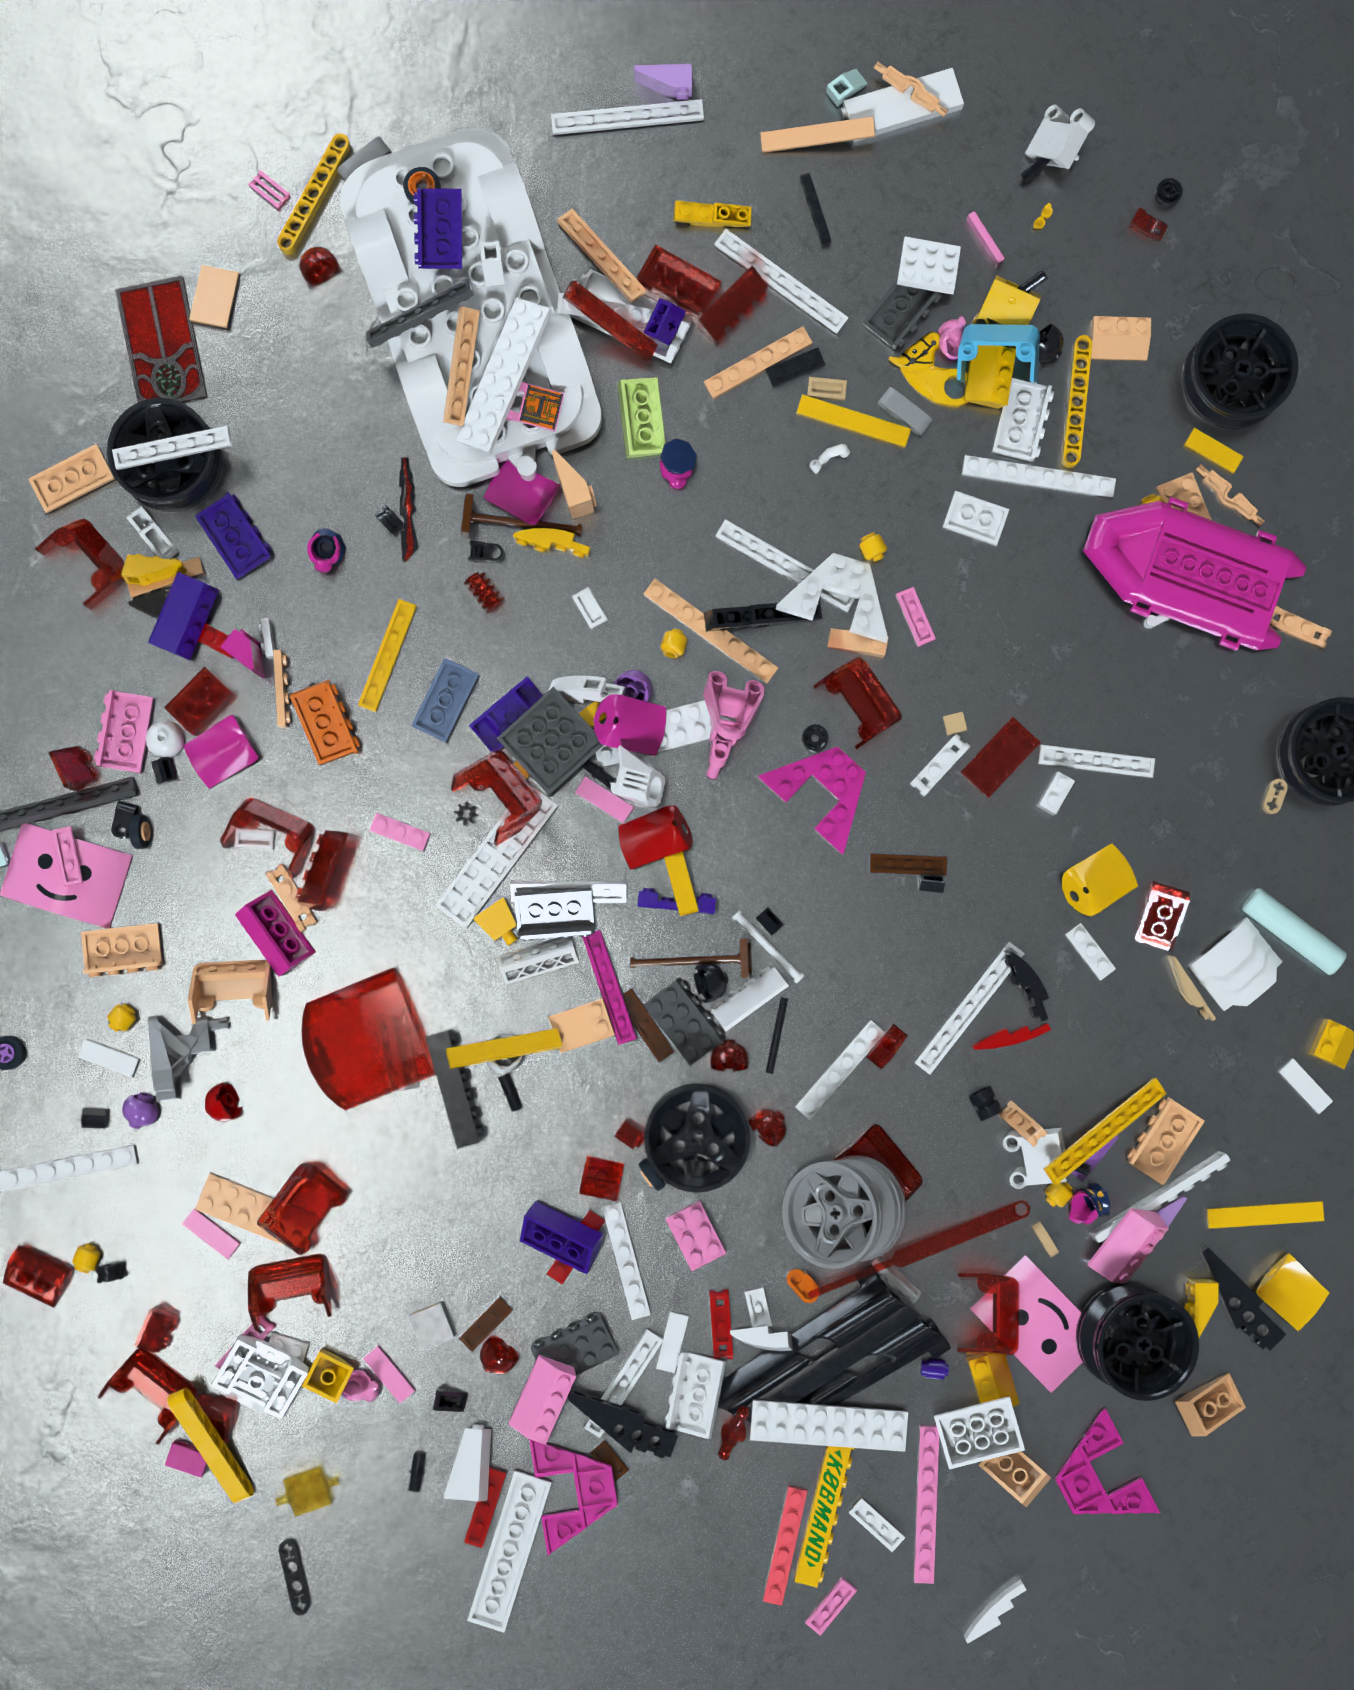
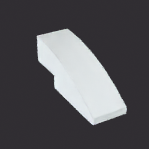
[126,505,179,559]
[730,1326,793,1351]

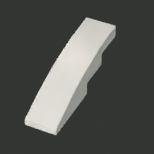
[964,1579,1026,1643]

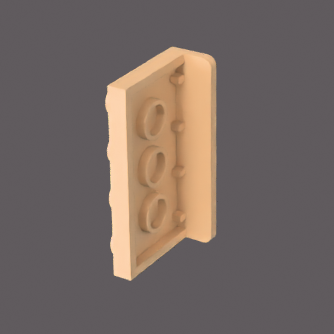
[81,923,163,977]
[1127,1097,1205,1186]

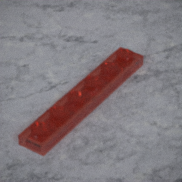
[562,281,658,362]

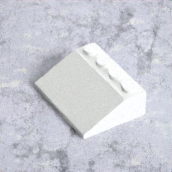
[934,1396,1025,1469]

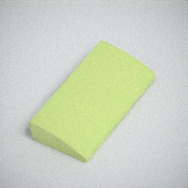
[617,377,665,458]

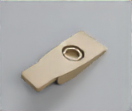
[1167,955,1216,1021]

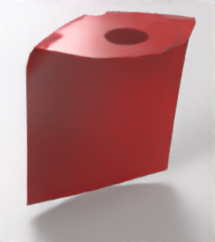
[618,805,692,870]

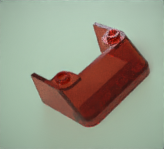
[35,518,125,610]
[813,657,902,749]
[451,750,542,846]
[220,798,314,878]
[833,1124,923,1203]
[248,1255,332,1331]
[957,1273,1019,1356]
[97,1348,197,1445]

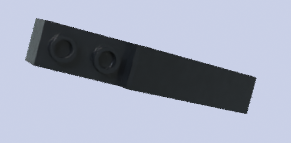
[704,600,822,632]
[1199,1245,1286,1351]
[567,1389,678,1458]

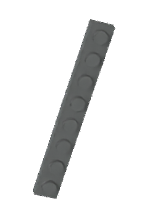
[0,777,136,830]

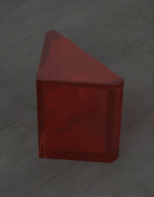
[579,1156,625,1202]

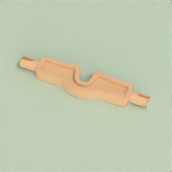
[874,61,948,117]
[1196,464,1265,527]

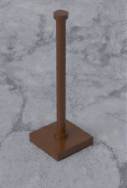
[460,493,582,538]
[630,939,752,978]

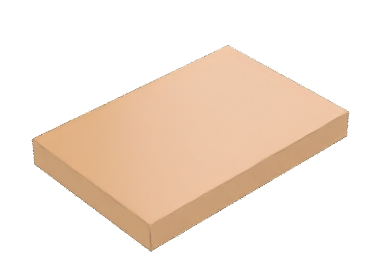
[189,265,240,328]

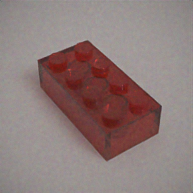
[637,244,722,320]

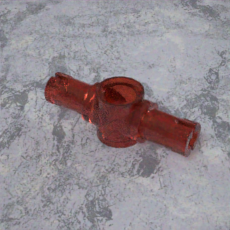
[717,1406,750,1460]

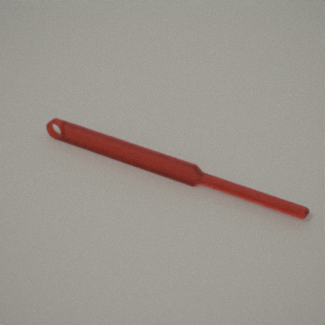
[807,1201,1030,1298]

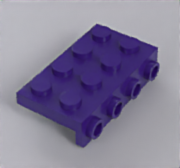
[414,188,462,269]
[195,492,272,580]

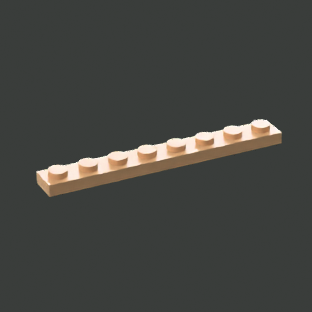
[644,579,778,684]

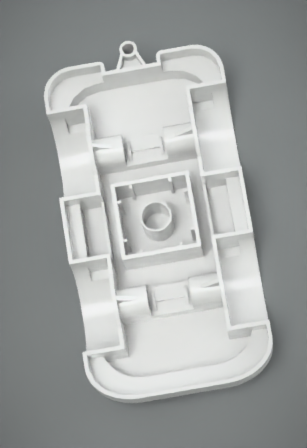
[340,128,602,487]

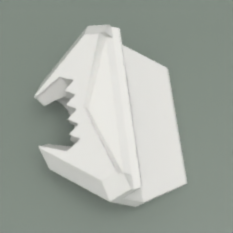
[610,746,665,807]

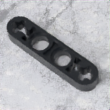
[800,173,831,246]
[278,1539,310,1615]

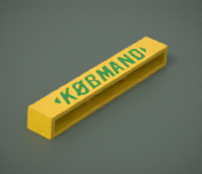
[794,1446,855,1588]

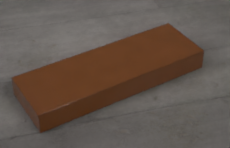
[458,1296,513,1352]

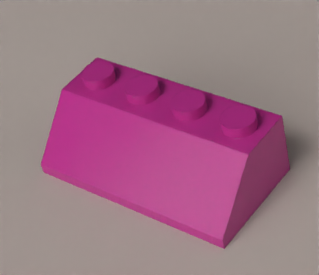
[221,629,266,678]
[234,890,315,977]

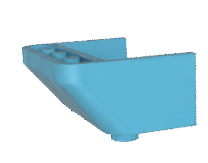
[957,324,1040,384]

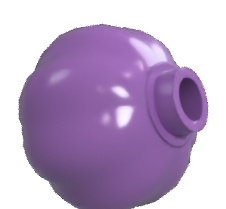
[122,1092,159,1129]

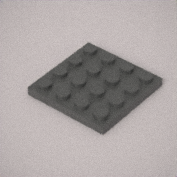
[496,686,603,795]

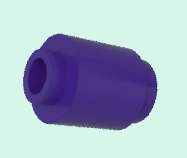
[920,1359,949,1380]

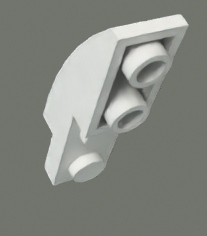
[549,676,625,704]

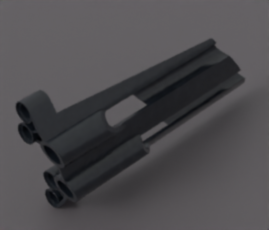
[717,1265,951,1422]

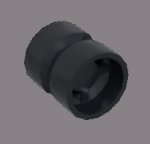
[968,1086,1003,1121]

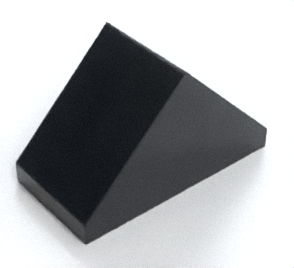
[432,1386,468,1412]

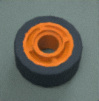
[403,167,441,206]

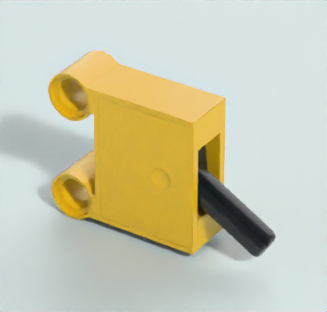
[972,270,1048,349]

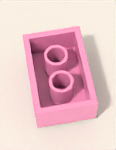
[666,1200,726,1271]

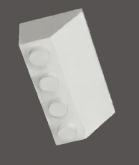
[712,966,789,1031]

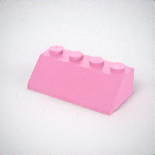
[1088,1208,1169,1283]
[508,1355,576,1445]

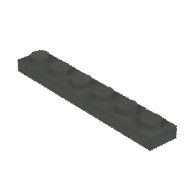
[366,279,474,348]

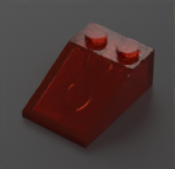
[48,746,98,791]
[1135,881,1190,951]

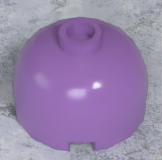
[614,670,652,702]

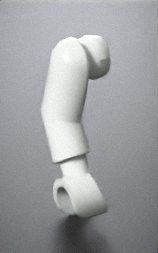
[810,444,850,474]

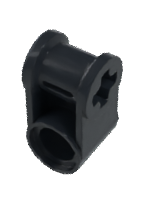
[468,541,505,564]
[111,801,139,839]

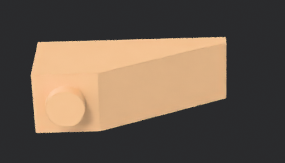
[827,628,888,658]

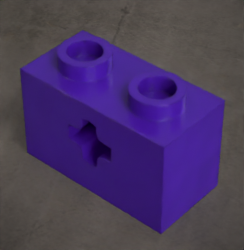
[643,298,686,346]

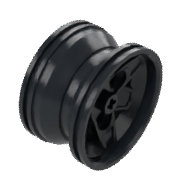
[1182,313,1298,430]
[107,398,223,512]
[1277,697,1354,806]
[644,1083,750,1193]
[1076,1282,1199,1401]

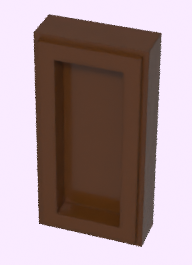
[590,1439,629,1482]

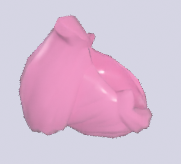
[938,316,966,360]
[342,1370,379,1402]

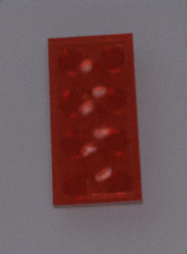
[960,717,1041,798]

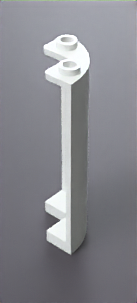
[570,269,694,363]

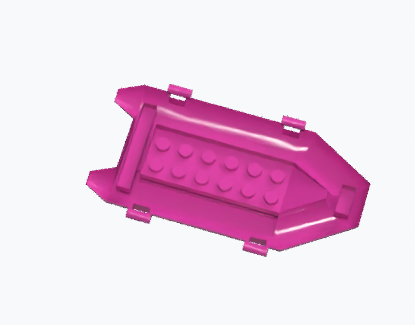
[1083,496,1306,651]

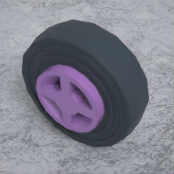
[0,1036,24,1070]

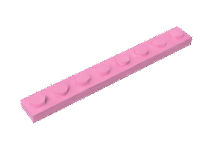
[914,1425,939,1584]

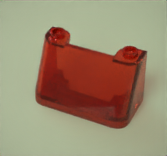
[257,1163,348,1256]

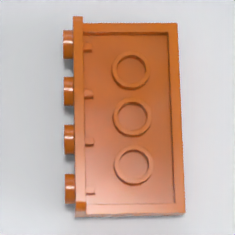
[290,679,360,765]

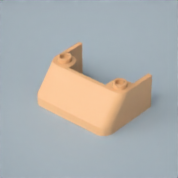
[188,960,272,1024]

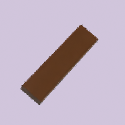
[870,853,947,876]
[622,988,674,1063]

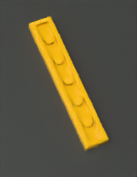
[796,394,911,448]
[358,599,417,712]
[664,820,699,916]
[446,1028,563,1069]
[1206,1201,1324,1229]

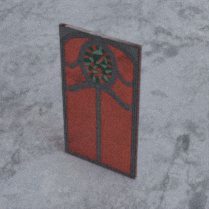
[115,276,208,403]

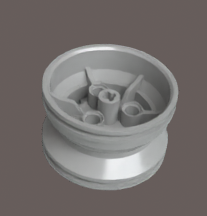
[782,1155,906,1269]

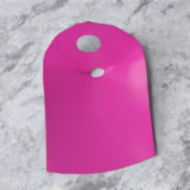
[483,460,561,525]
[593,694,666,756]
[183,714,259,789]

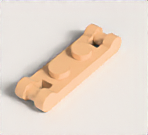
[1270,606,1332,649]
[266,864,317,932]
[998,1100,1048,1147]

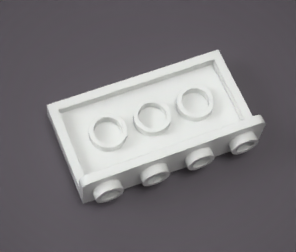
[992,378,1054,462]
[665,1352,726,1439]

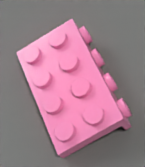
[94,690,154,773]

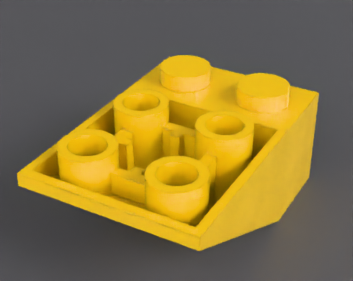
[1184,1278,1219,1338]

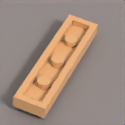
[273,650,291,728]

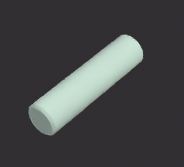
[1242,888,1347,975]

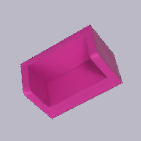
[165,1440,207,1478]

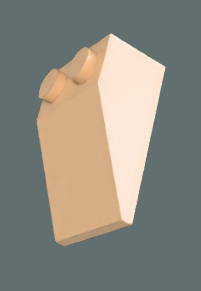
[548,998,615,1053]
[1175,1373,1246,1436]
[979,1451,1051,1507]

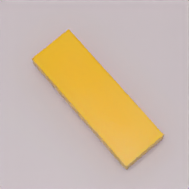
[1184,428,1244,474]

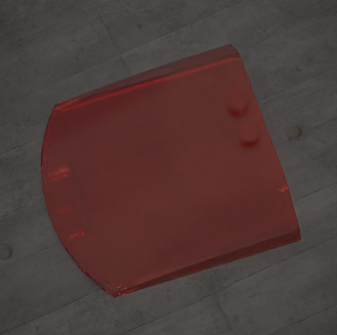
[301,967,435,1111]

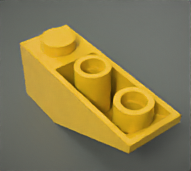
[121,554,187,586]

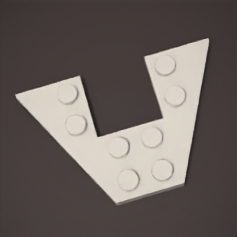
[776,553,888,643]

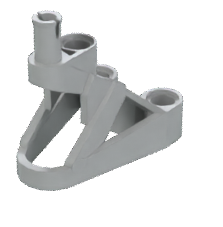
[148,1015,228,1102]

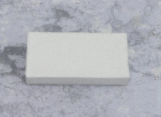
[572,587,608,630]
[235,828,275,850]

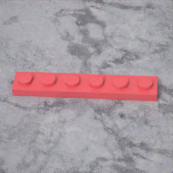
[763,1485,808,1606]

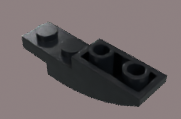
[1004,950,1049,1022]

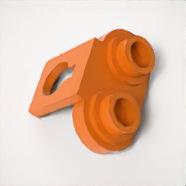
[786,1269,819,1303]

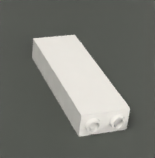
[841,68,964,142]

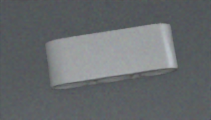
[337,136,392,181]
[878,387,933,436]

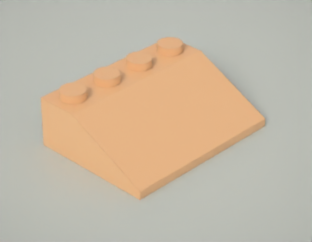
[551,450,596,519]

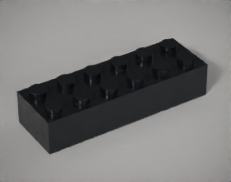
[425,1029,484,1149]

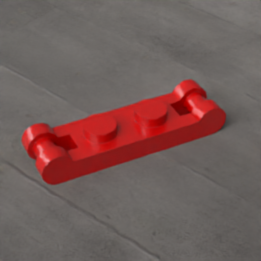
[709,1289,733,1360]

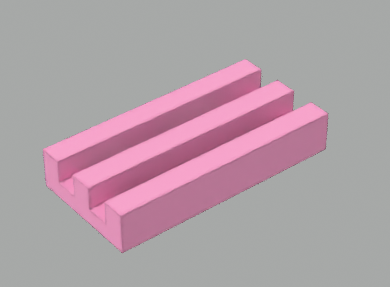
[248,170,290,210]

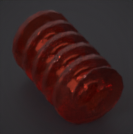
[464,572,504,614]

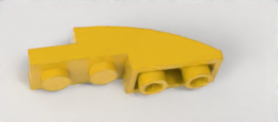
[673,200,752,227]
[513,528,591,558]

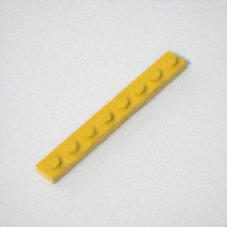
[1043,1078,1167,1185]

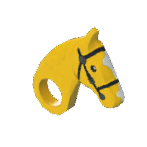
[888,331,968,408]

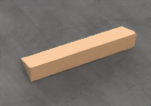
[128,557,206,599]

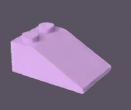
[634,64,692,101]

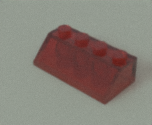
[698,266,768,344]

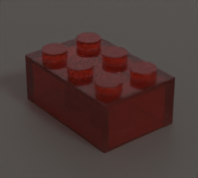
[164,666,235,736]

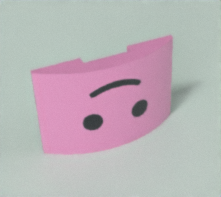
[0,823,133,929]
[970,1255,1106,1393]

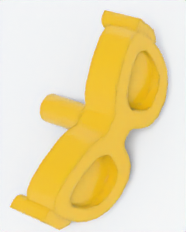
[1033,203,1053,229]

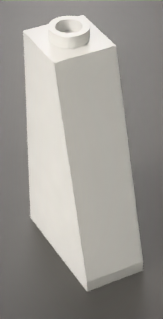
[444,1424,491,1501]

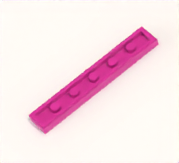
[582,930,637,1045]

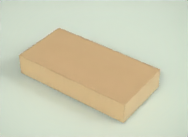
[807,377,847,400]

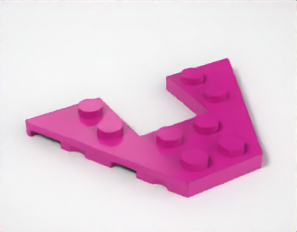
[758,746,866,854]
[1055,1407,1160,1514]
[529,1439,618,1555]

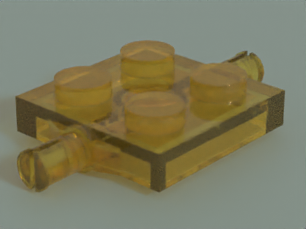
[275,1466,340,1517]

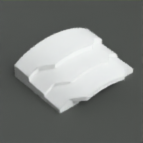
[1187,918,1283,1011]
[211,1334,309,1419]

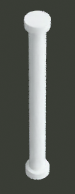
[732,910,805,983]

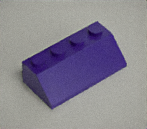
[148,572,219,660]
[520,1201,603,1274]

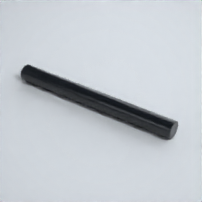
[766,997,788,1074]

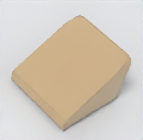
[943,712,967,735]

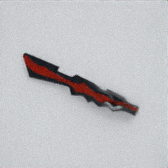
[399,457,419,562]

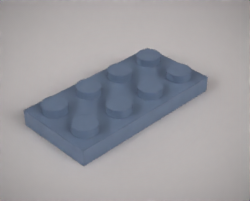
[411,657,479,743]

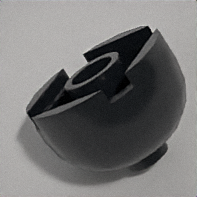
[1039,324,1064,362]
[694,964,728,1003]

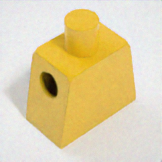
[473,897,517,946]

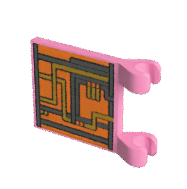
[506,382,564,432]

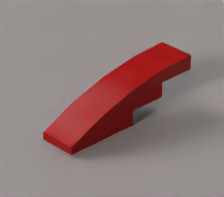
[971,1023,1051,1050]

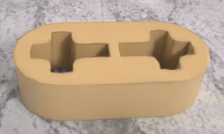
[1262,779,1288,814]
[1031,1221,1059,1257]

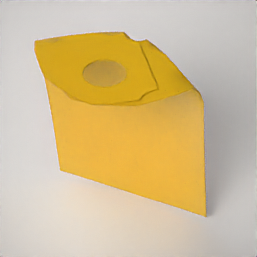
[1062,843,1138,916]
[1256,1253,1330,1331]

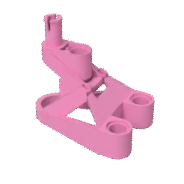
[703,671,764,779]

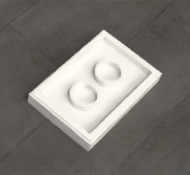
[943,491,1009,546]

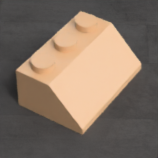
[1090,316,1151,361]

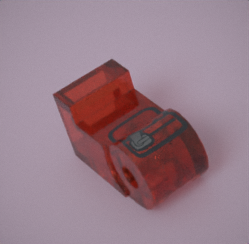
[1129,207,1168,241]

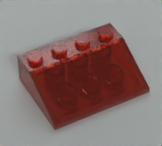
[295,830,348,912]

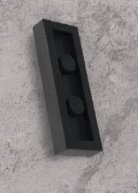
[765,347,826,388]

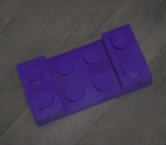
[469,676,543,756]
[637,888,716,914]

